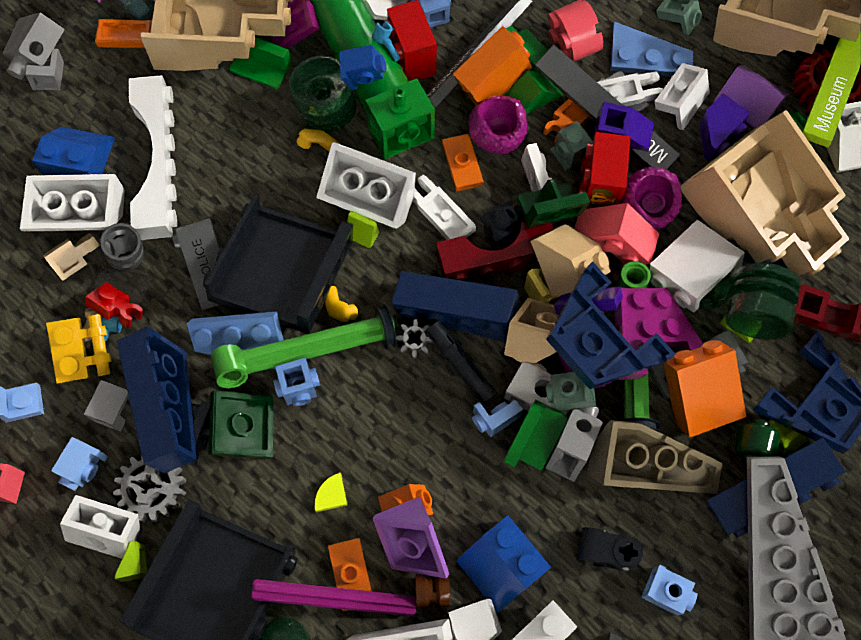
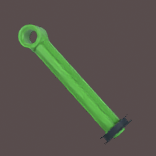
[616,261,661,433]
[211,304,397,389]

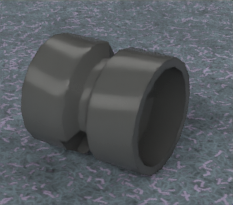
[100,223,144,271]

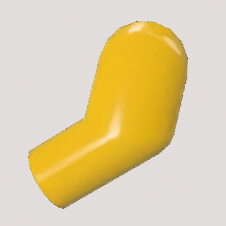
[296,129,340,152]
[325,286,358,322]

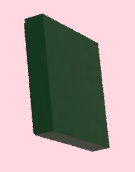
[208,390,273,459]

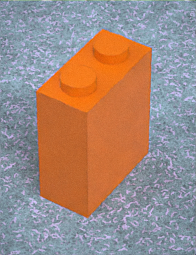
[453,26,532,105]
[663,340,746,437]

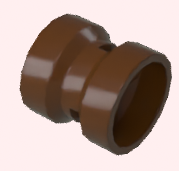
[415,574,450,608]

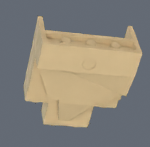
[141,0,293,71]
[713,0,861,56]
[681,110,849,277]

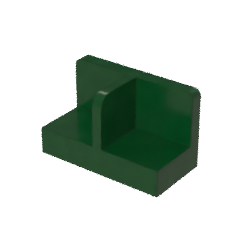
[517,179,590,228]

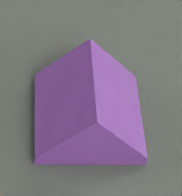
[713,65,789,129]
[373,497,449,578]

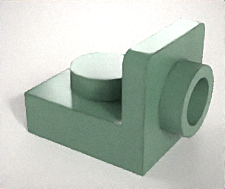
[656,0,702,35]

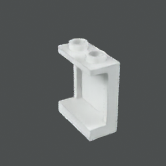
[649,220,745,312]

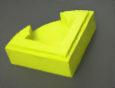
[315,473,347,512]

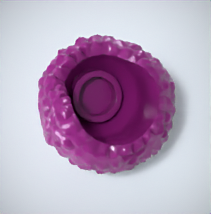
[468,95,527,155]
[621,166,682,230]

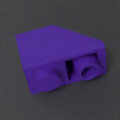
[699,93,750,162]
[592,102,654,152]

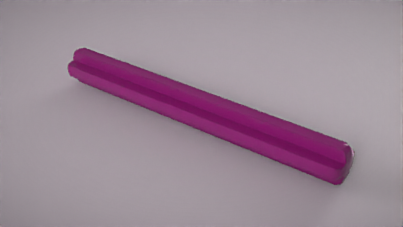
[251,579,417,616]

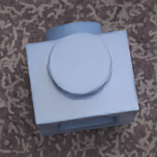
[51,437,108,491]
[641,565,697,616]

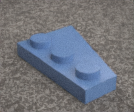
[610,22,693,77]
[187,312,284,369]

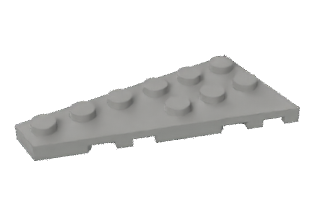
[747,457,846,640]

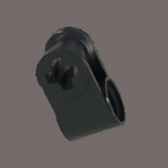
[576,527,643,571]

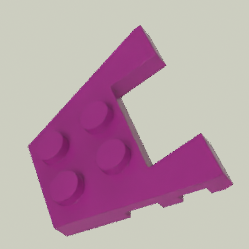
[614,288,703,380]

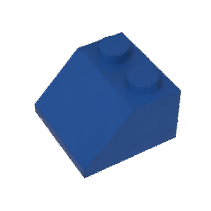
[32,127,115,175]
[456,515,551,613]

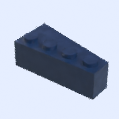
[391,271,522,343]
[117,326,197,474]
[706,438,846,538]

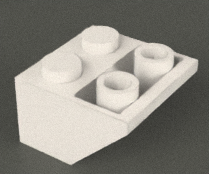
[826,101,861,173]

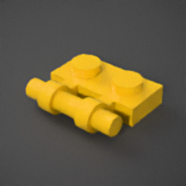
[46,314,111,383]

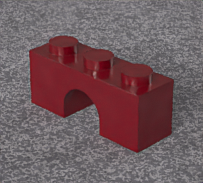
[780,284,861,343]

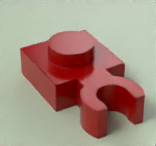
[85,282,143,328]

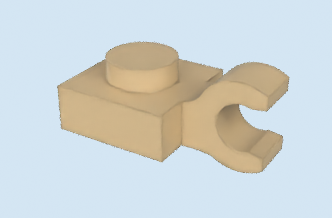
[43,233,100,281]

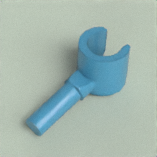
[372,22,401,62]
[92,316,122,353]

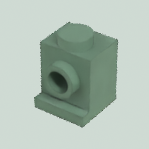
[550,121,593,171]
[546,372,596,411]

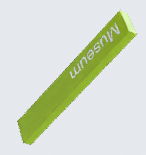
[802,31,861,148]

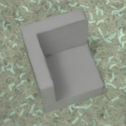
[25,49,64,90]
[84,380,129,432]

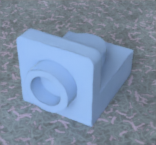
[0,383,44,423]
[472,400,523,437]

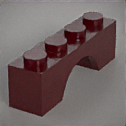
[436,221,554,282]

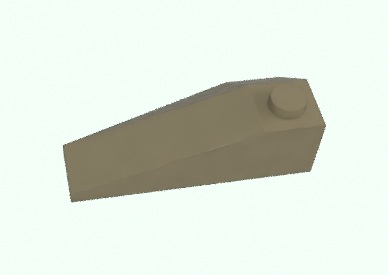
[587,420,722,494]

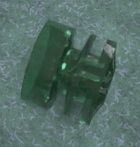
[289,56,357,132]
[726,263,801,340]

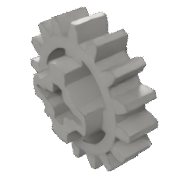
[113,456,186,523]

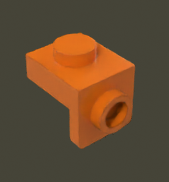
[378,484,433,516]

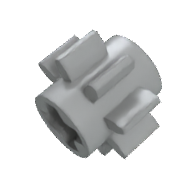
[396,320,432,359]

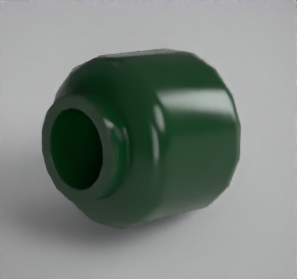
[735,419,780,465]

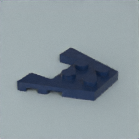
[546,262,676,389]
[752,331,861,454]

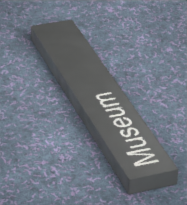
[427,0,533,108]
[534,45,680,170]

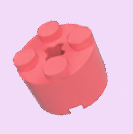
[547,0,603,62]

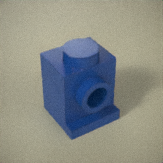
[339,45,386,90]

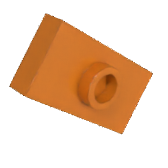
[95,19,152,48]
[442,134,484,192]
[328,538,372,612]

